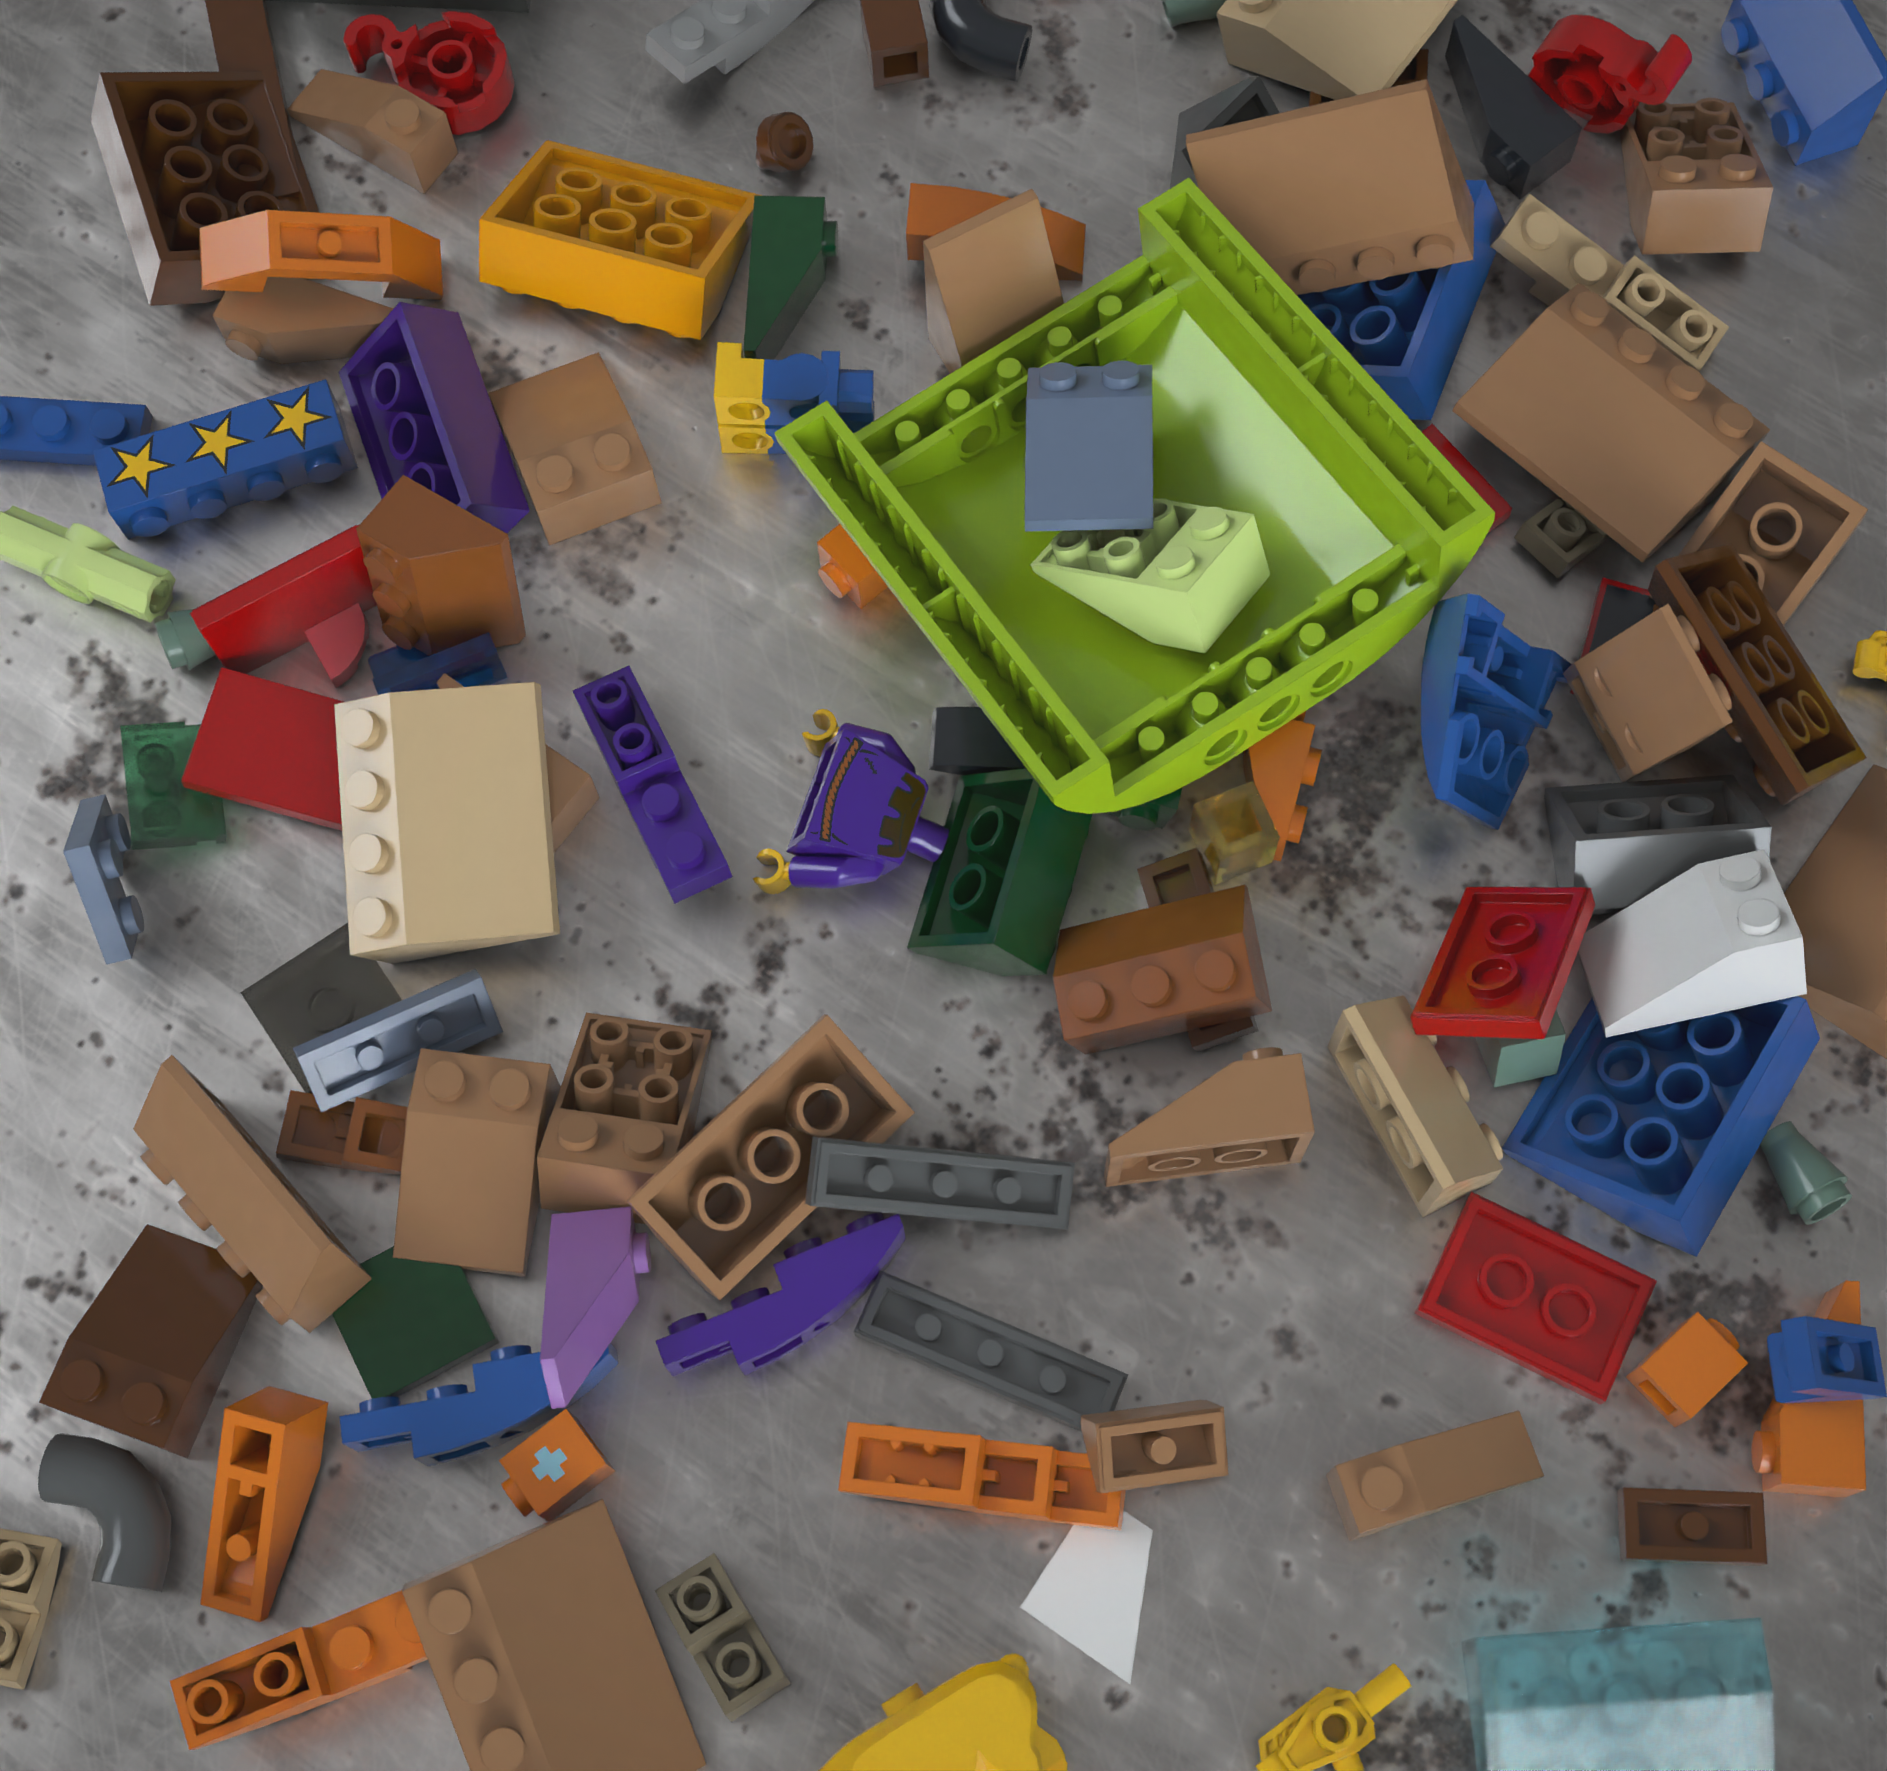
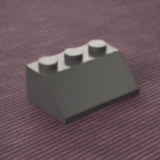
[1544,775,1772,915]

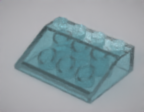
[1461,1617,1775,1771]

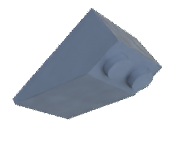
[1025,361,1153,532]

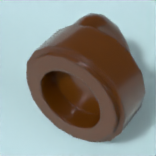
[755,112,813,173]

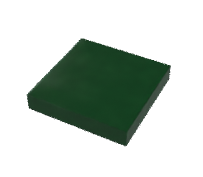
[332,1246,499,1399]

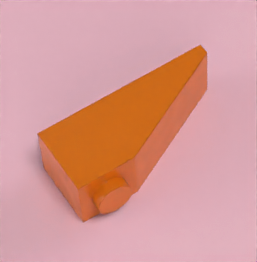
[1751,1280,1866,1498]
[200,1386,328,1622]

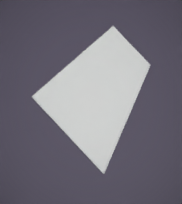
[1020,1511,1153,1684]

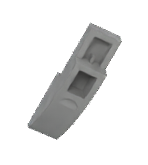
[646,0,814,84]

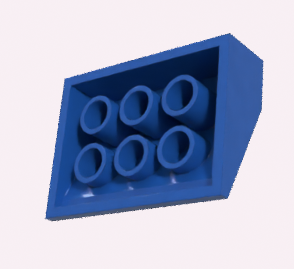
[1297,180,1506,420]
[1502,996,1820,1257]

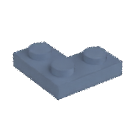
[63,794,144,965]

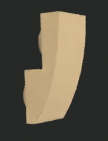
[0,1528,62,1690]

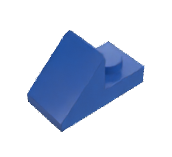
[1767,1316,1887,1403]

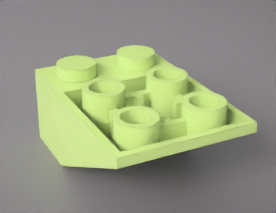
[1031,498,1270,653]

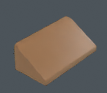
[1080,1400,1229,1493]

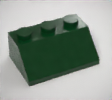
[907,768,1093,976]

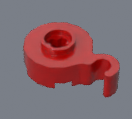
[343,11,515,135]
[1528,14,1692,134]

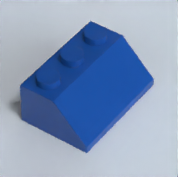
[1721,0,1887,166]

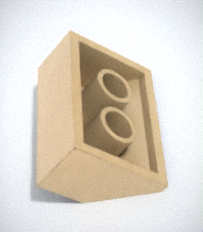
[1327,995,1503,1218]

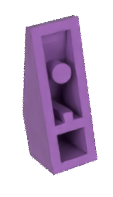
[540,1206,651,1409]

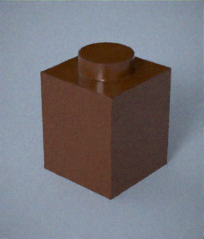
[860,0,929,87]

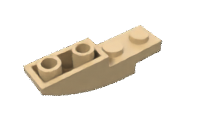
[1490,194,1729,371]

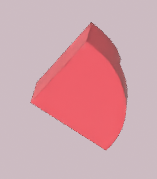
[304,603,369,688]

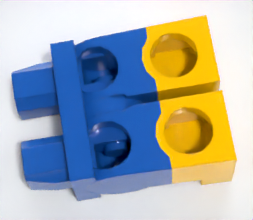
[714,342,875,454]

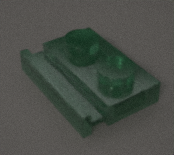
[120,721,226,850]

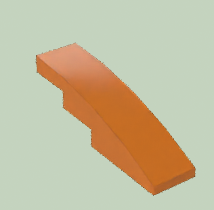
[838,1422,1126,1530]

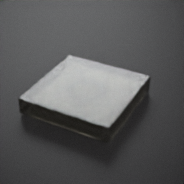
[240,923,403,1094]

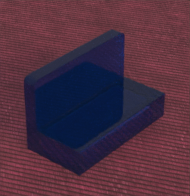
[368,632,508,695]

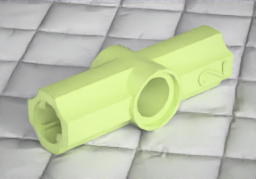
[0,506,176,623]

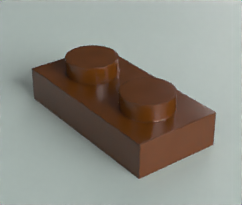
[1617,1487,1767,1566]

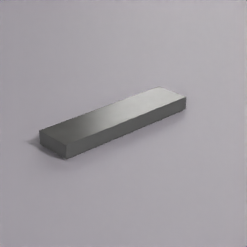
[805,1136,1075,1229]
[854,1270,1128,1432]

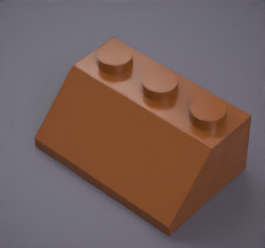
[356,475,526,659]
[1053,884,1272,1055]

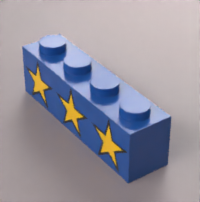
[92,379,358,539]

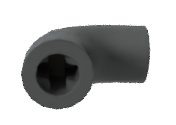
[38,1433,172,1592]

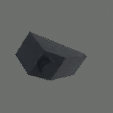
[1445,14,1582,200]

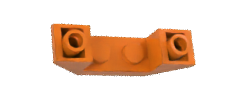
[199,210,443,300]

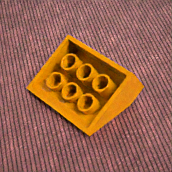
[479,140,763,340]

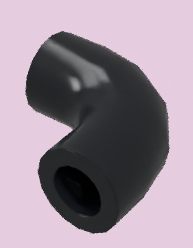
[929,0,1032,82]

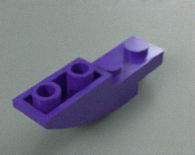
[573,665,733,904]
[655,1212,906,1376]

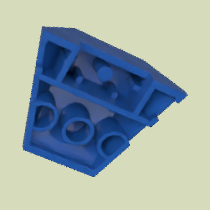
[1421,593,1572,830]

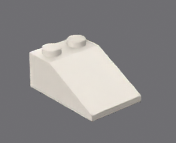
[1578,849,1807,1038]

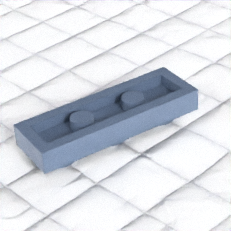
[293,969,503,1112]

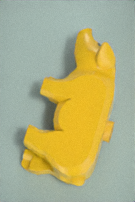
[818,1653,1067,1771]

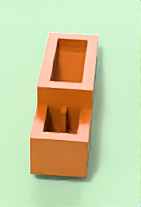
[906,183,1086,281]

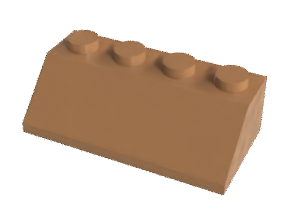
[627,1014,915,1300]
[133,1055,372,1333]

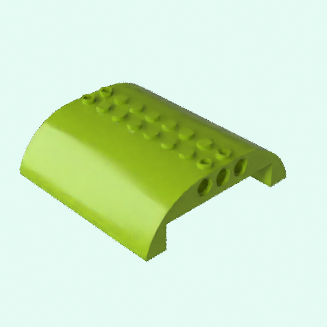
[774,178,1495,814]

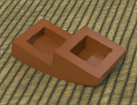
[276,1090,408,1175]

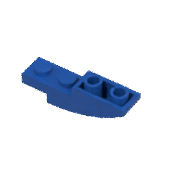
[339,1343,619,1467]

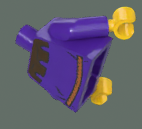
[753,709,949,894]

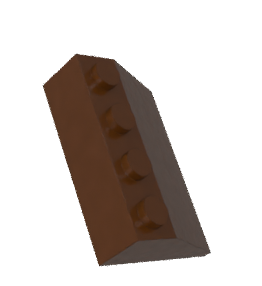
[91,71,319,306]
[1648,543,1867,806]

